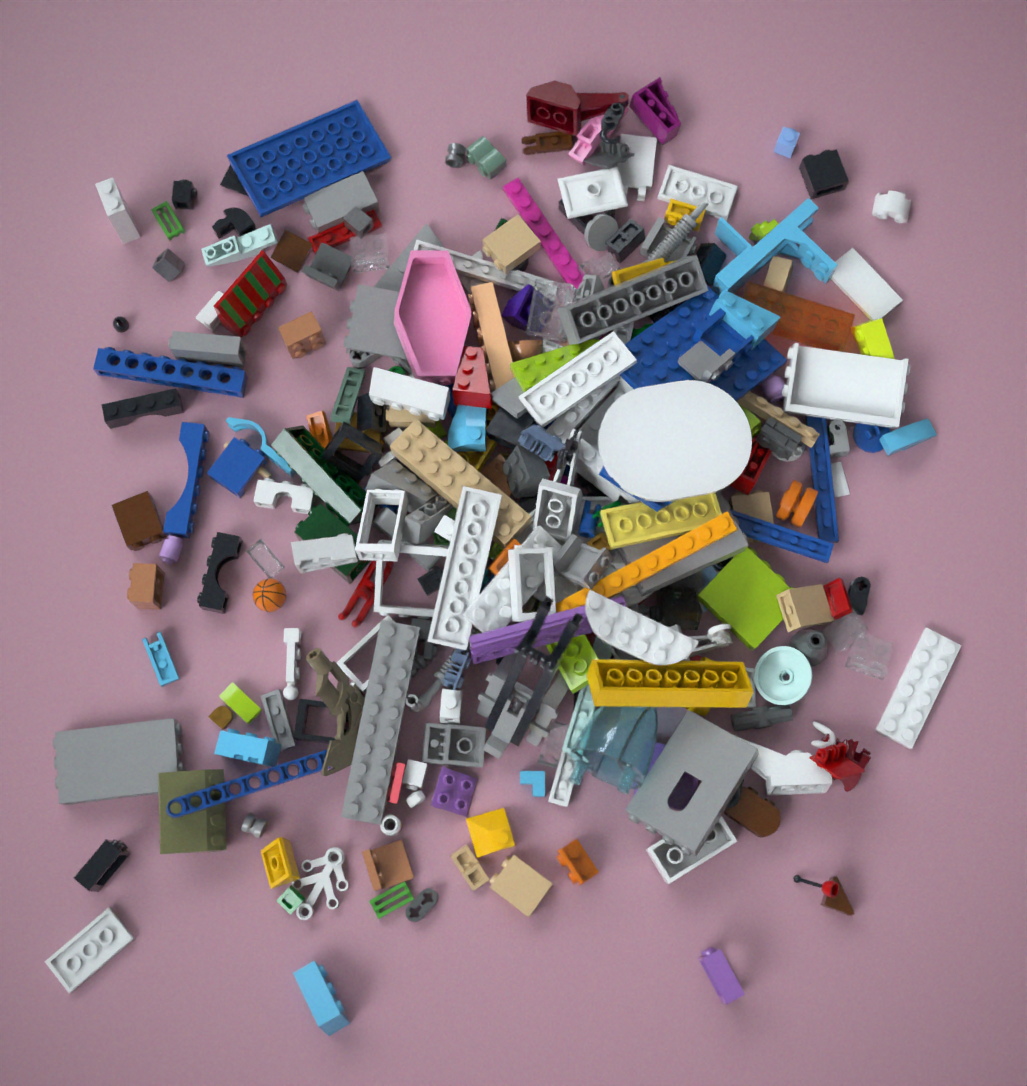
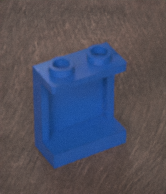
[692,308,754,364]
[207,437,267,499]

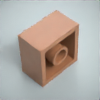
[278,311,326,359]
[127,563,165,610]

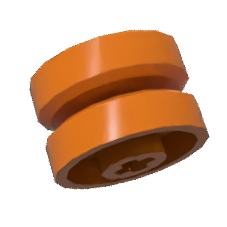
[775,480,818,529]

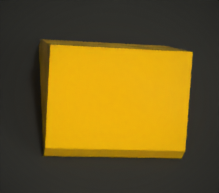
[261,837,300,889]

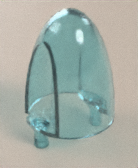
[568,706,658,794]

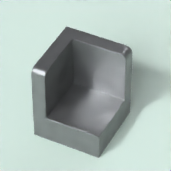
[343,206,373,239]
[152,248,184,282]

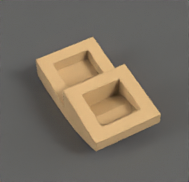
[450,844,490,891]

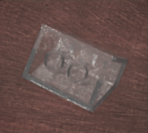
[526,279,577,343]

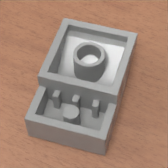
[421,723,486,768]

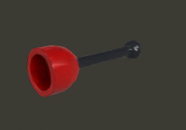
[793,875,839,898]

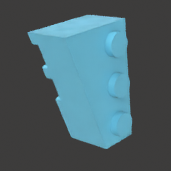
[709,291,781,350]
[293,961,350,1036]

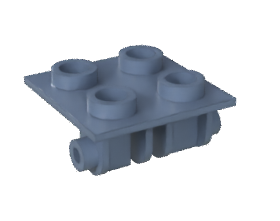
[518,425,565,462]
[442,648,472,691]

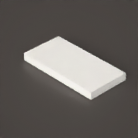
[658,165,738,221]
[831,248,903,320]
[45,907,135,993]

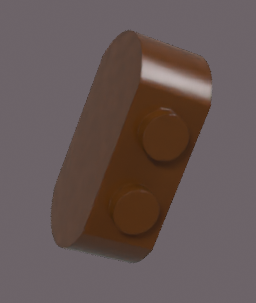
[724,786,781,837]

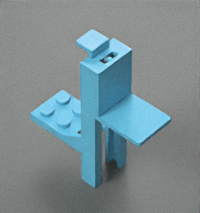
[712,198,837,297]

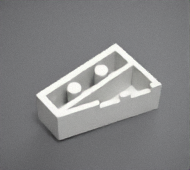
[291,533,358,574]

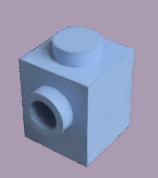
[774,127,800,158]

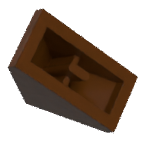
[820,876,855,916]

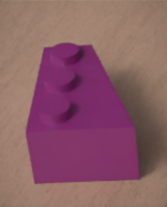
[629,77,681,145]

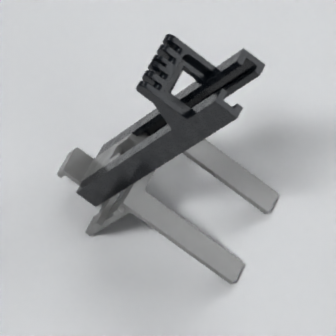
[477,596,583,759]

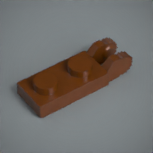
[521,131,573,155]

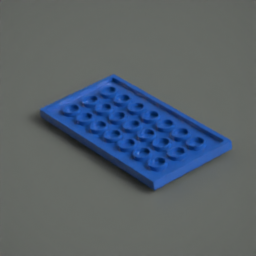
[227,100,391,217]

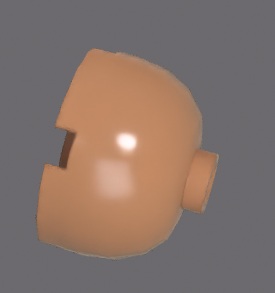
[507,340,543,362]

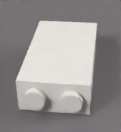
[95,177,141,244]

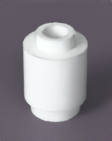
[380,815,401,836]

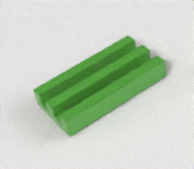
[151,201,185,241]
[369,881,414,919]

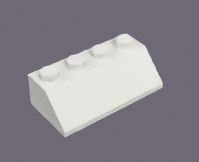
[369,367,450,421]

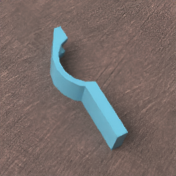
[225,417,297,477]

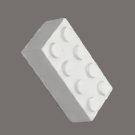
[646,816,737,884]

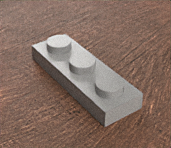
[261,689,297,752]

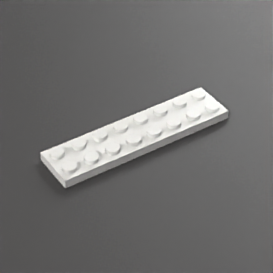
[427,486,502,650]

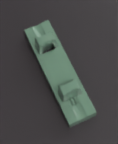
[331,367,366,424]

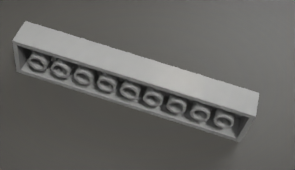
[341,620,421,825]

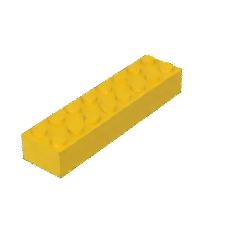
[587,659,754,708]

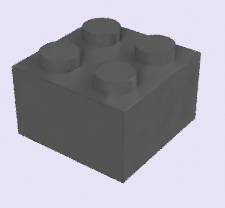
[502,444,550,498]

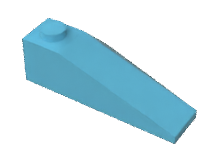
[448,405,487,452]

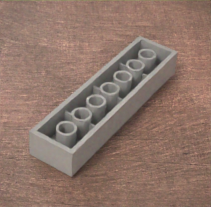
[557,255,708,344]

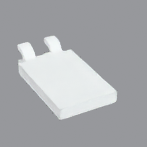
[617,134,657,202]

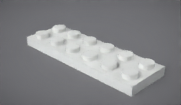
[519,331,637,427]
[463,525,562,633]
[875,627,962,749]

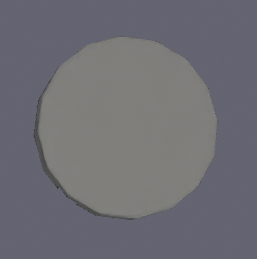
[584,214,618,251]

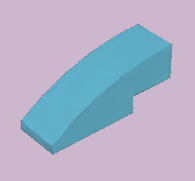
[879,419,937,456]

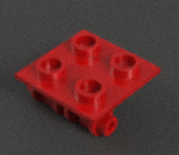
[809,742,865,780]

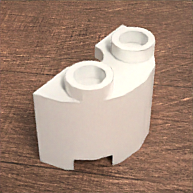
[872,191,912,223]

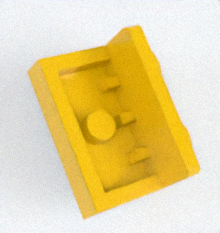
[664,199,706,231]

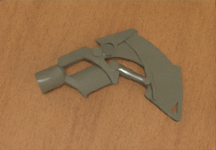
[306,648,365,776]

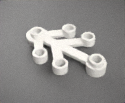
[291,847,349,920]

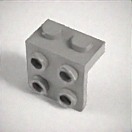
[678,341,735,383]

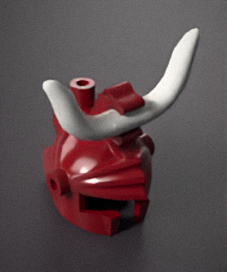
[811,721,871,792]

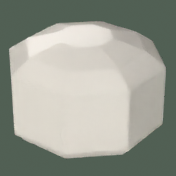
[406,790,426,808]

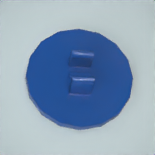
[853,423,890,453]

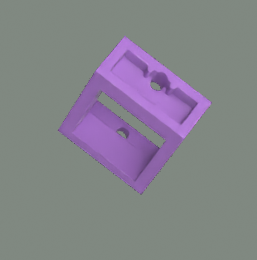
[698,947,745,1004]

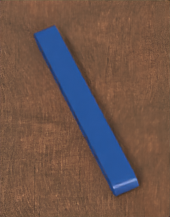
[166,749,332,818]

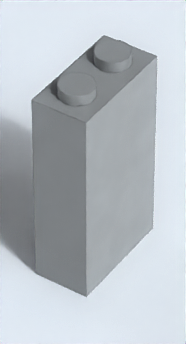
[302,171,380,233]
[168,331,246,367]

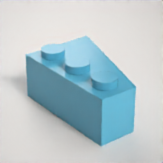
[214,728,282,767]

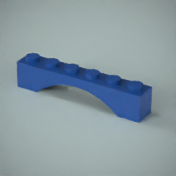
[163,422,210,538]

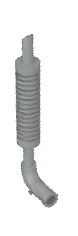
[643,203,709,263]
[405,626,479,712]

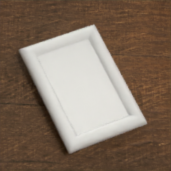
[557,166,628,219]

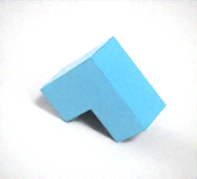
[520,771,545,797]

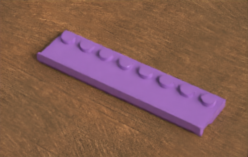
[469,596,626,665]

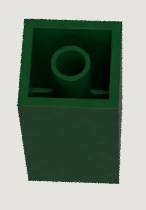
[294,504,371,584]

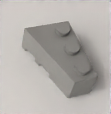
[365,460,438,513]

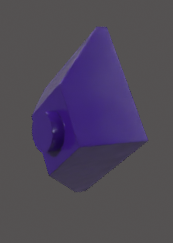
[501,284,554,336]

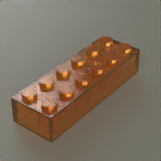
[742,281,855,352]

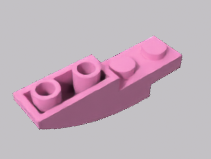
[568,107,629,165]

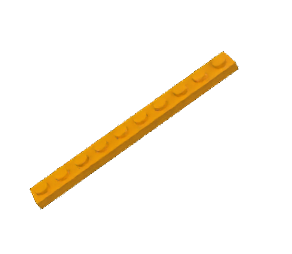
[555,511,738,613]

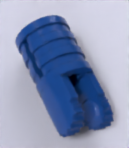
[578,500,602,538]

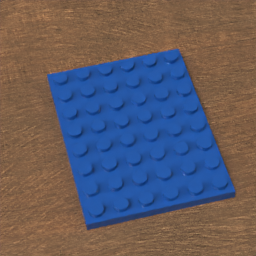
[620,286,787,402]

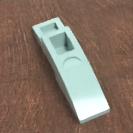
[201,224,278,266]

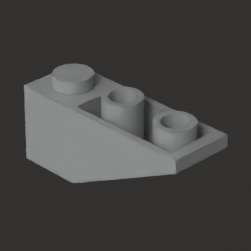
[403,495,453,544]

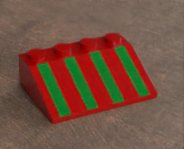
[213,250,287,338]

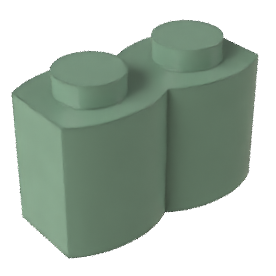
[466,136,507,179]

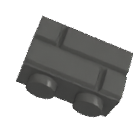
[755,417,802,460]

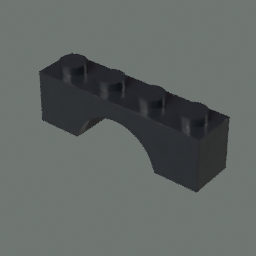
[101,388,184,429]
[197,532,243,614]

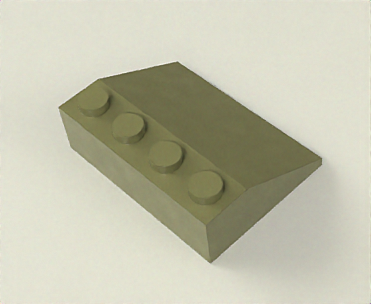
[158,769,227,855]

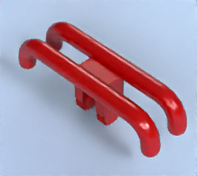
[338,560,394,628]

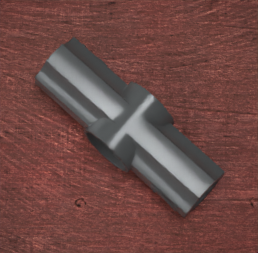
[731,705,793,731]

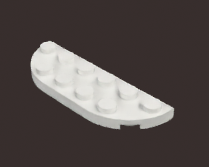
[585,590,698,665]

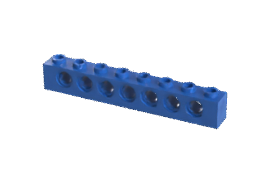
[93,347,248,398]

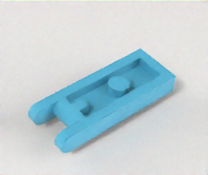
[142,631,180,687]

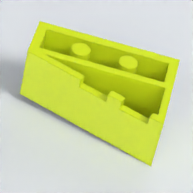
[850,318,895,359]

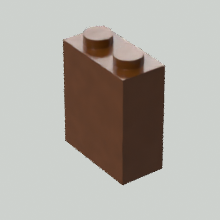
[111,491,167,551]

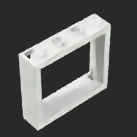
[374,540,449,619]

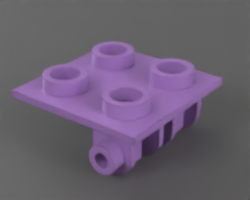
[431,767,477,817]

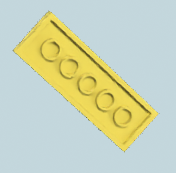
[600,493,722,550]

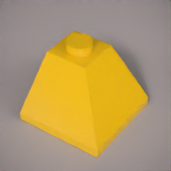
[466,808,515,858]

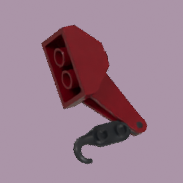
[526,80,629,144]

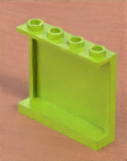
[695,547,793,651]

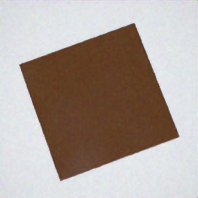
[270,230,313,273]

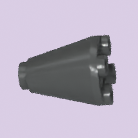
[789,628,828,667]

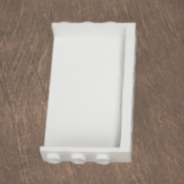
[782,343,910,428]

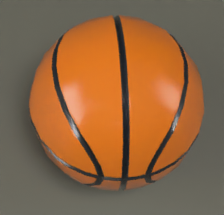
[253,578,287,612]

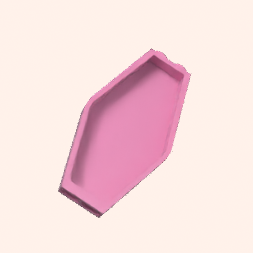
[394,250,471,385]

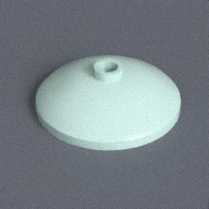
[754,646,813,705]

